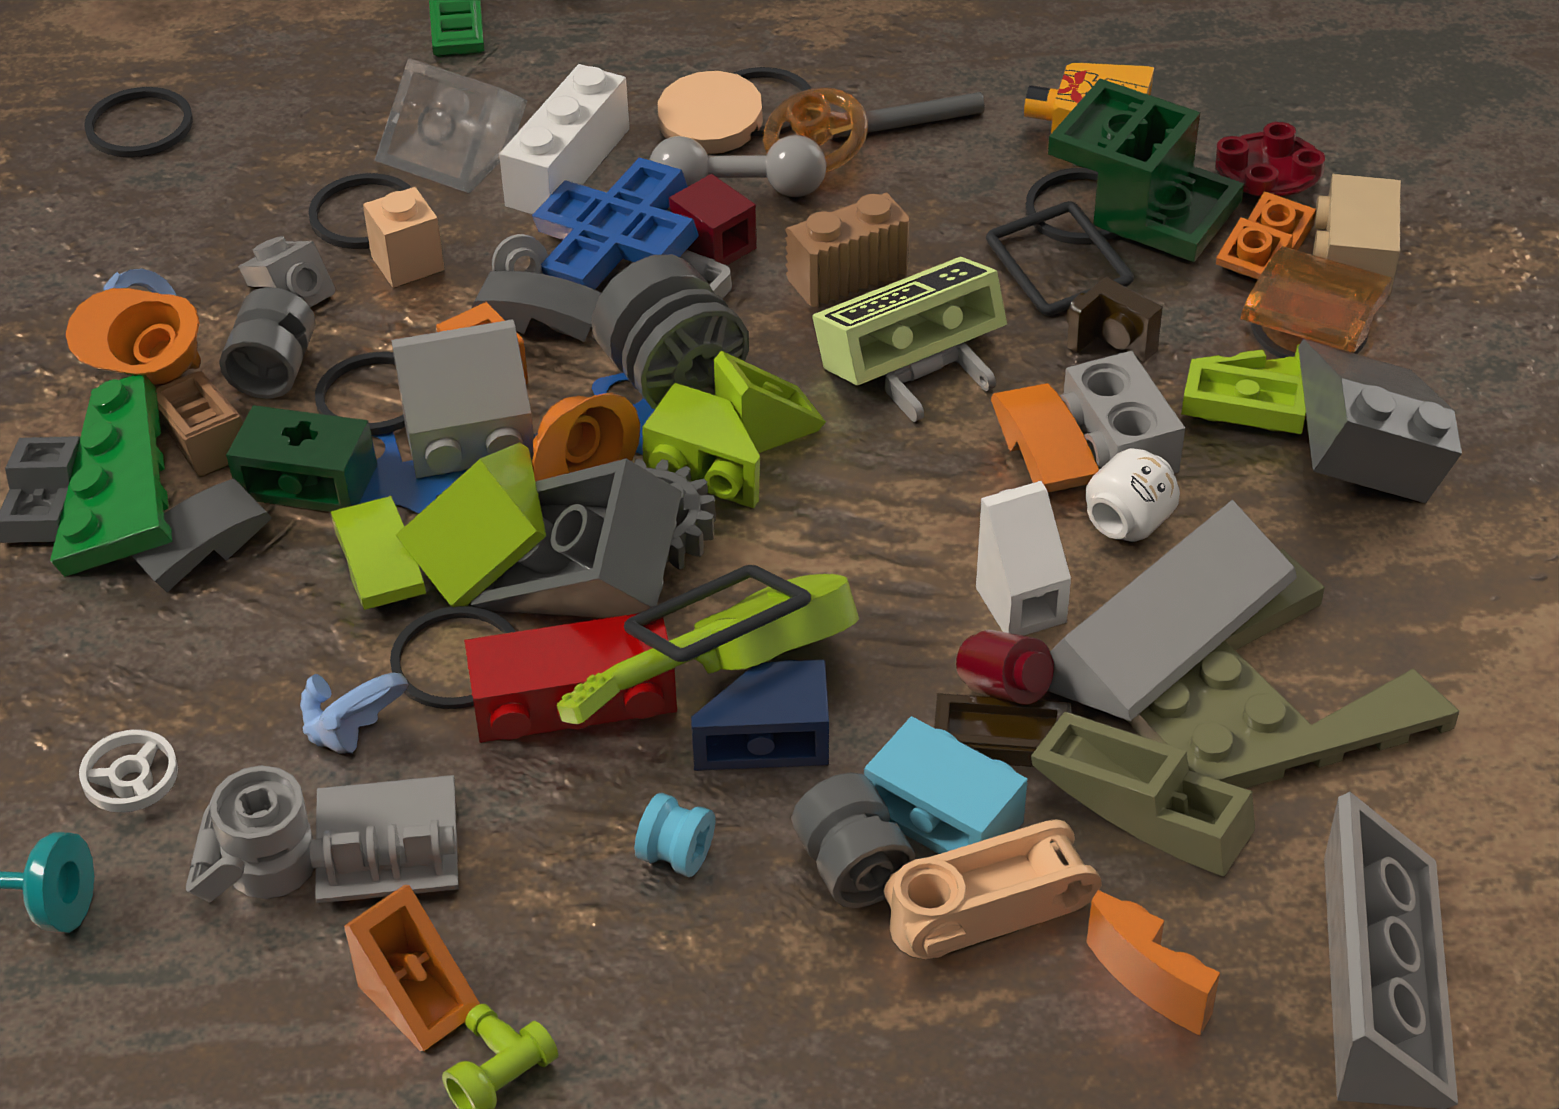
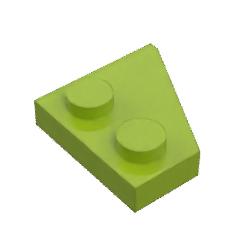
[1181,344,1306,434]

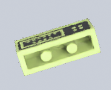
[812,256,1007,386]

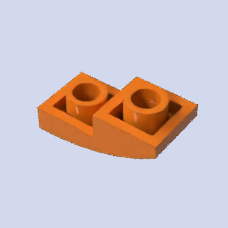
[1216,191,1316,283]
[991,383,1099,493]
[1086,890,1220,1036]

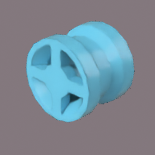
[634,793,716,877]

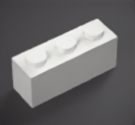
[499,64,629,214]

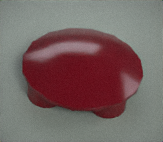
[1215,122,1325,197]

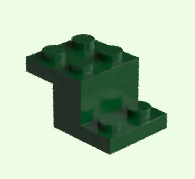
[1048,78,1244,262]

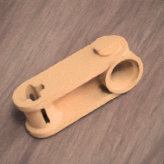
[883,819,1102,959]

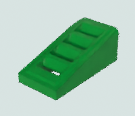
[429,0,484,56]

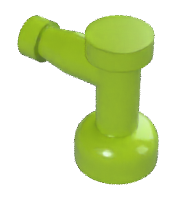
[442,1004,559,1109]

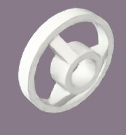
[79,730,178,812]

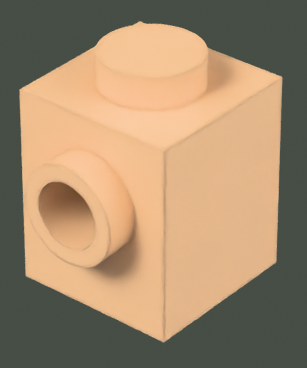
[363,187,445,288]

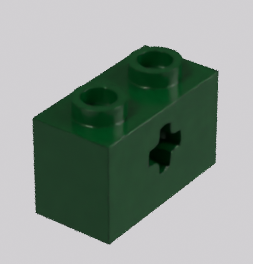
[226,405,378,512]

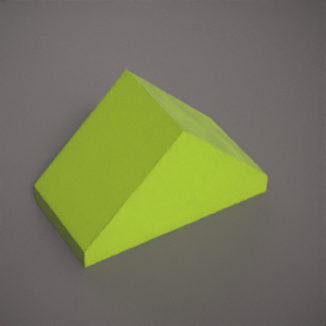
[714,351,826,453]

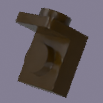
[1066,277,1163,362]

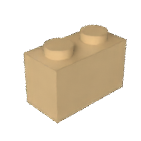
[1312,174,1401,296]

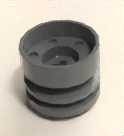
[591,254,749,409]

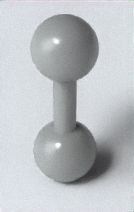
[649,135,826,197]

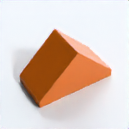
[344,885,480,1051]

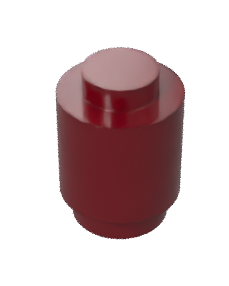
[956,630,1054,704]

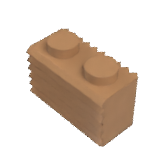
[785,192,910,308]

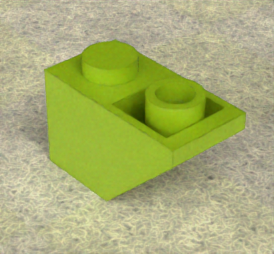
[642,383,760,508]

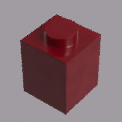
[669,174,757,266]

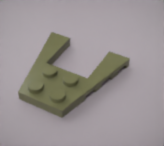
[1125,548,1459,789]

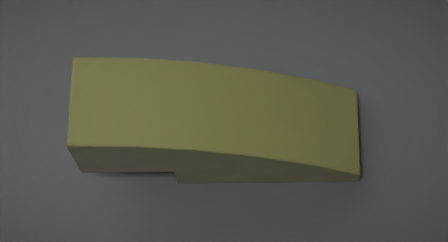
[1031,711,1255,877]

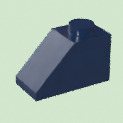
[691,660,829,771]

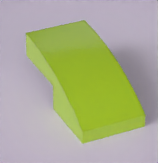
[331,496,426,610]

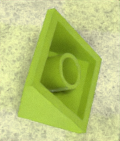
[395,442,546,607]

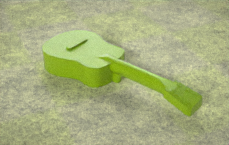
[557,574,859,725]

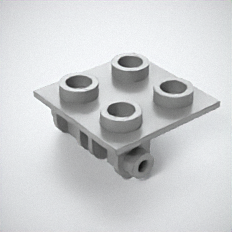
[310,775,459,903]

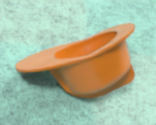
[66,288,201,385]
[532,392,641,481]

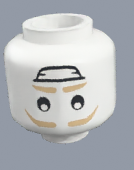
[1086,448,1180,542]

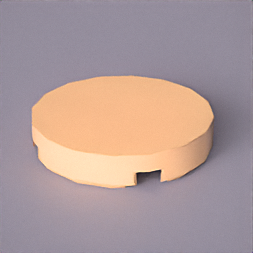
[658,71,763,154]

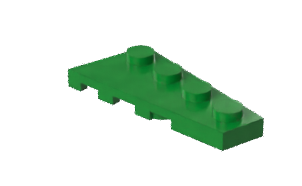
[50,375,173,577]

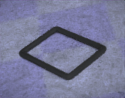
[986,201,1134,316]
[624,565,811,662]

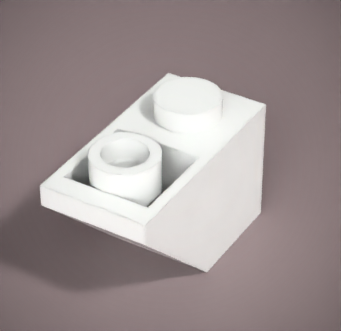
[976,481,1071,636]

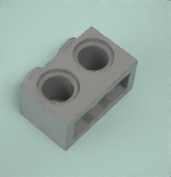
[1059,351,1185,474]

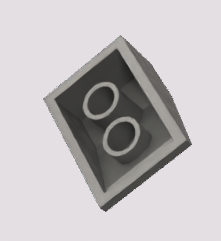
[1298,339,1462,503]
[471,458,682,618]

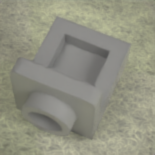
[238,236,335,307]

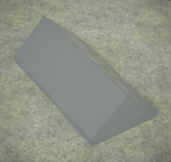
[1047,499,1297,721]
[1324,792,1458,1109]

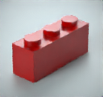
[464,613,677,743]

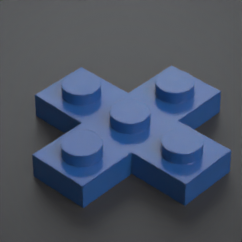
[532,157,699,290]

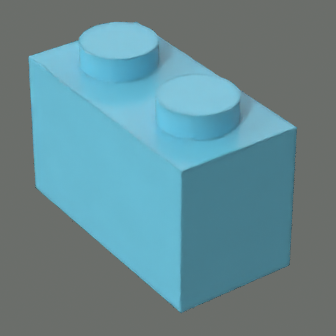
[864,716,1028,854]

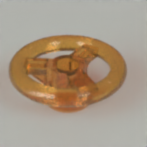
[763,88,868,173]

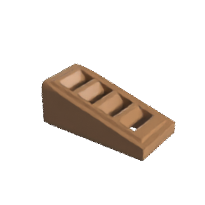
[156,371,243,476]

